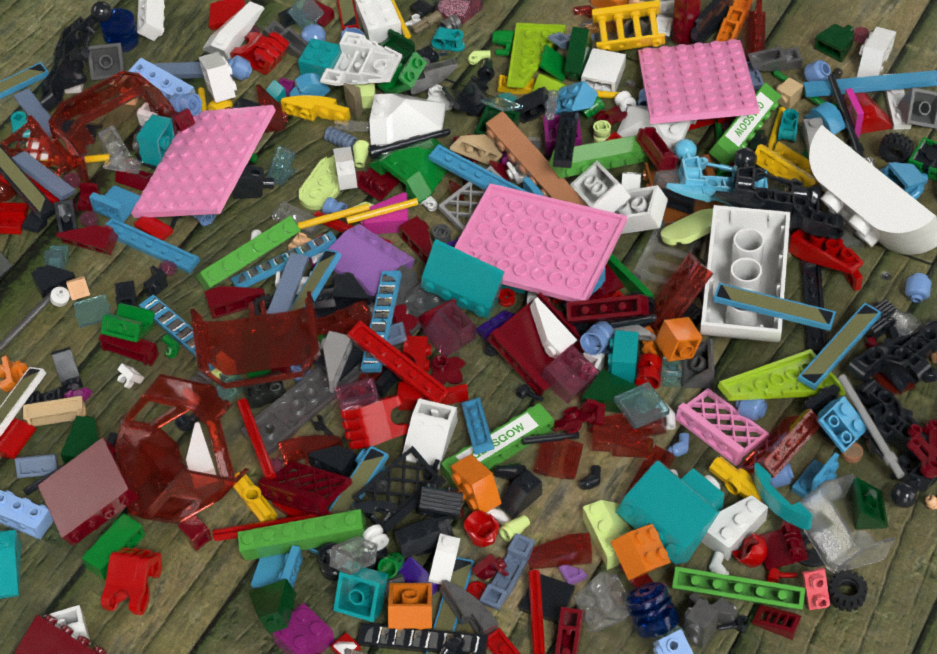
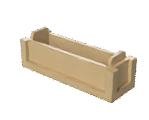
[23,396,86,427]

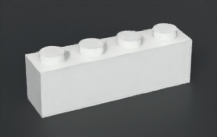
[137,0,165,41]

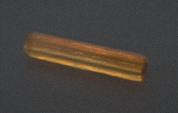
[584,20,627,34]

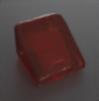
[448,180,465,207]

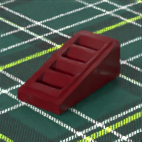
[752,605,802,640]

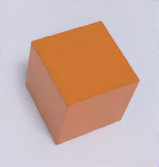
[655,317,703,362]

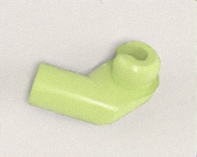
[468,50,490,65]

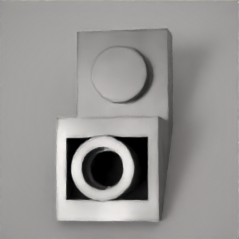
[688,592,738,624]

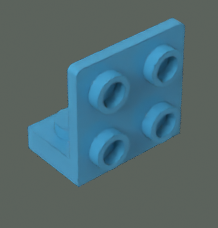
[89,185,141,223]
[791,452,839,504]
[251,545,303,589]

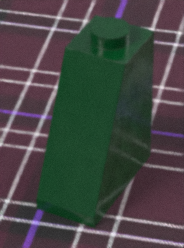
[564,27,593,82]
[582,369,645,414]
[60,415,100,464]
[249,579,297,634]

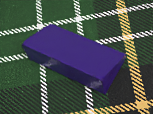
[475,310,515,344]
[397,556,439,595]

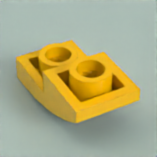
[497,74,535,94]

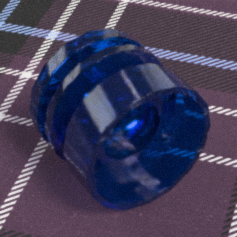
[100,8,140,53]
[624,582,680,638]

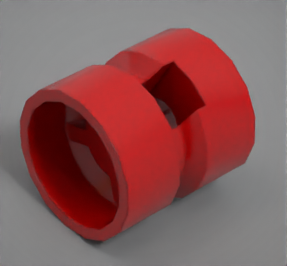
[635,353,662,390]

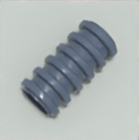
[324,126,357,151]

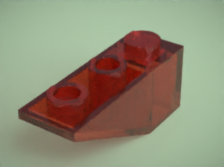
[312,300,372,335]

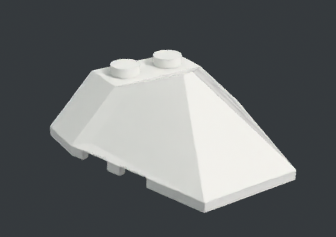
[320,31,402,86]
[369,93,446,146]
[617,106,697,166]

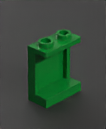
[377,52,427,94]
[101,303,155,342]

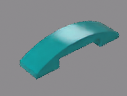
[753,462,813,530]

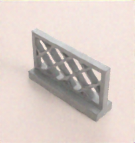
[438,166,504,232]

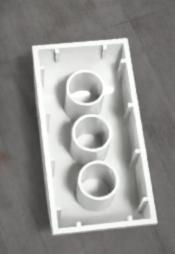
[809,125,937,255]
[700,205,790,342]

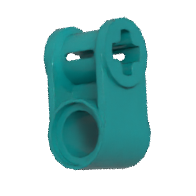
[431,27,465,52]
[778,109,799,143]
[11,111,34,145]

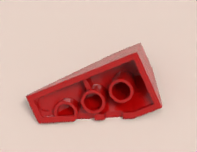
[842,92,893,134]
[789,229,864,274]

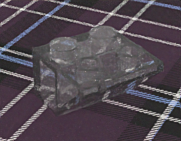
[573,572,635,633]

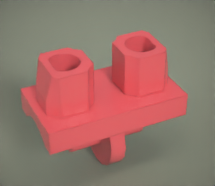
[802,567,830,610]

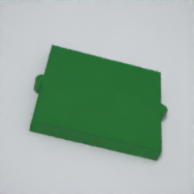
[539,44,566,82]

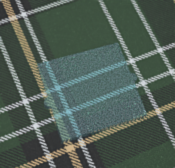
[287,0,324,29]
[481,97,523,111]
[74,294,111,328]

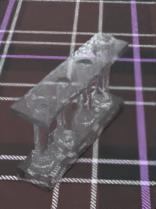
[633,220,703,298]

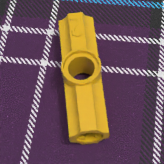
[709,457,764,503]
[230,472,277,522]

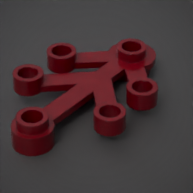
[907,419,937,478]

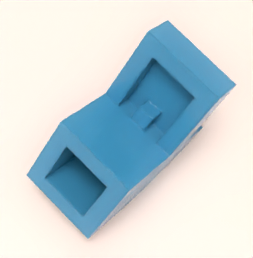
[288,73,330,97]
[805,102,846,134]

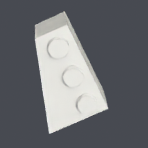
[857,27,896,77]
[701,495,768,561]

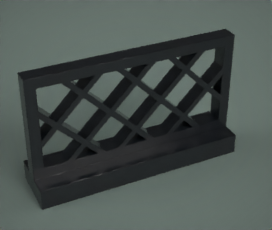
[352,446,446,534]

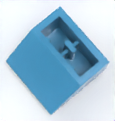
[549,81,598,115]
[817,396,868,453]

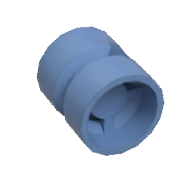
[169,93,202,116]
[580,321,615,356]

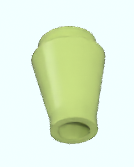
[353,140,369,168]
[499,515,530,542]

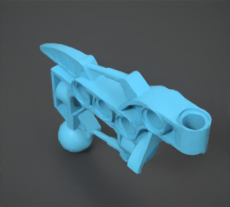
[666,139,768,207]

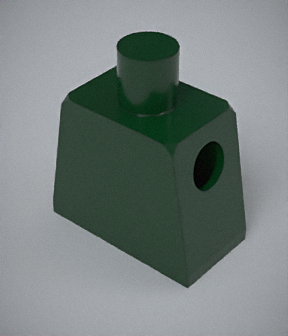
[814,24,855,63]

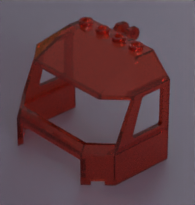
[48,70,178,183]
[190,291,321,389]
[115,374,250,525]

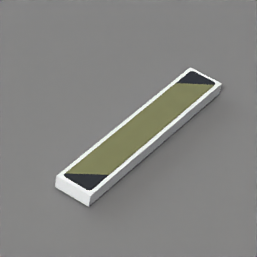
[0,367,46,436]

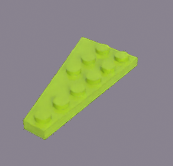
[507,23,566,88]
[718,349,846,401]

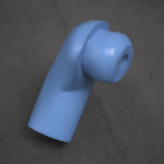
[667,433,689,457]

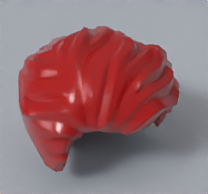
[464,510,500,548]
[732,533,767,568]

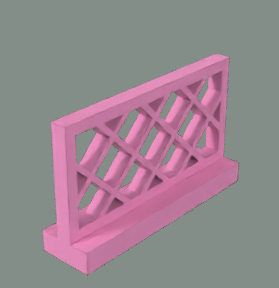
[676,388,769,466]

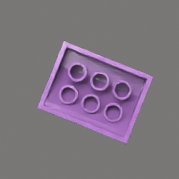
[319,224,414,297]

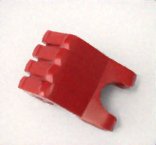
[230,32,289,75]
[341,395,409,450]
[101,548,162,615]

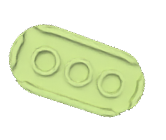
[299,155,341,210]
[661,209,713,245]

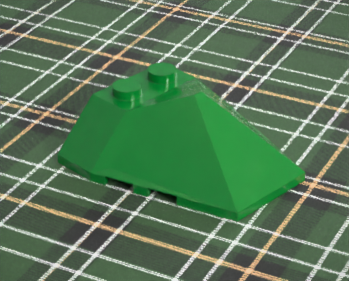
[369,138,448,204]

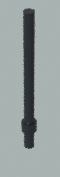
[828,74,866,160]

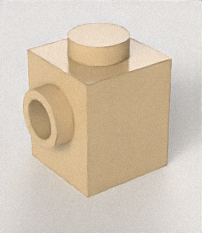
[775,78,803,109]

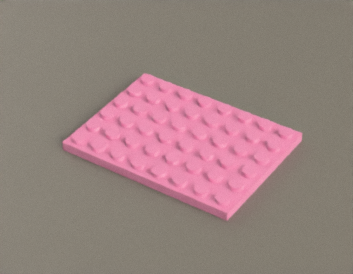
[638,39,759,124]
[131,105,276,218]
[454,183,628,302]

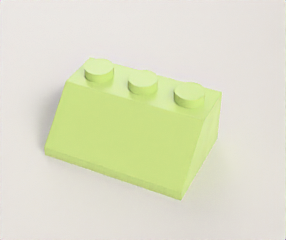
[583,500,634,570]

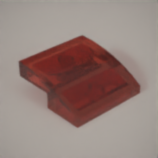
[533,438,584,480]

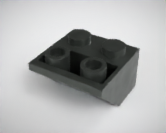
[242,369,286,409]

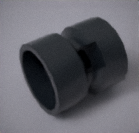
[317,543,347,581]

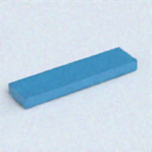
[461,397,494,455]

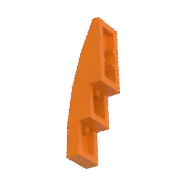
[715,0,753,42]

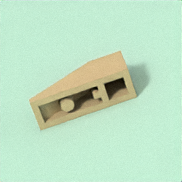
[450,134,503,165]

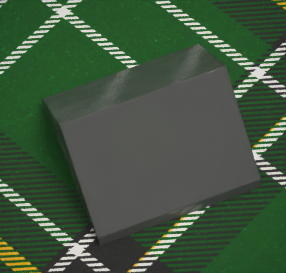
[88,43,126,80]
[898,88,937,129]
[681,338,715,388]

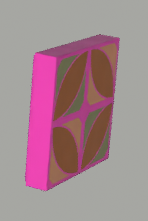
[844,88,864,138]

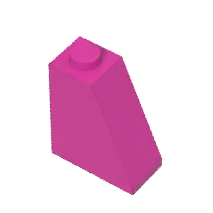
[361,193,409,234]

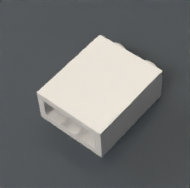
[581,48,626,92]

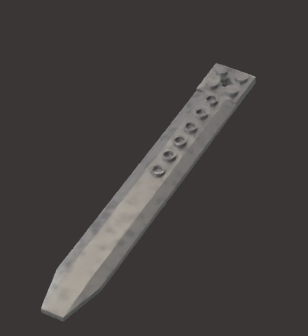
[240,282,448,456]

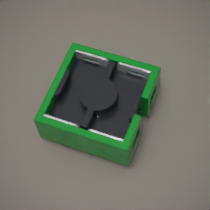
[908,137,937,182]

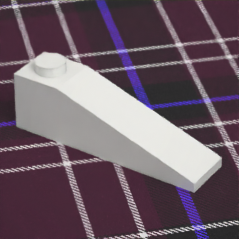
[202,2,265,60]

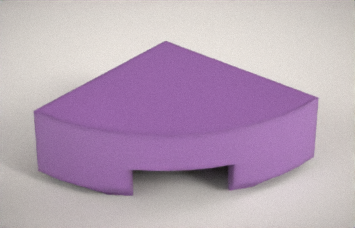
[559,565,587,585]

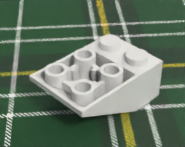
[402,399,458,469]

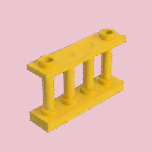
[592,0,665,52]
[755,141,824,191]

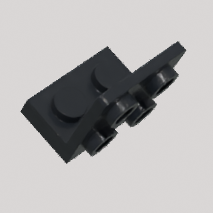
[442,79,493,117]

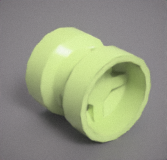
[593,120,611,143]

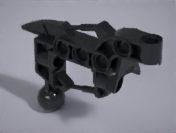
[40,1,112,111]
[715,147,844,239]
[847,319,937,392]
[855,378,937,508]

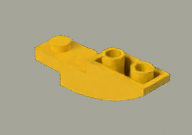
[281,95,351,125]

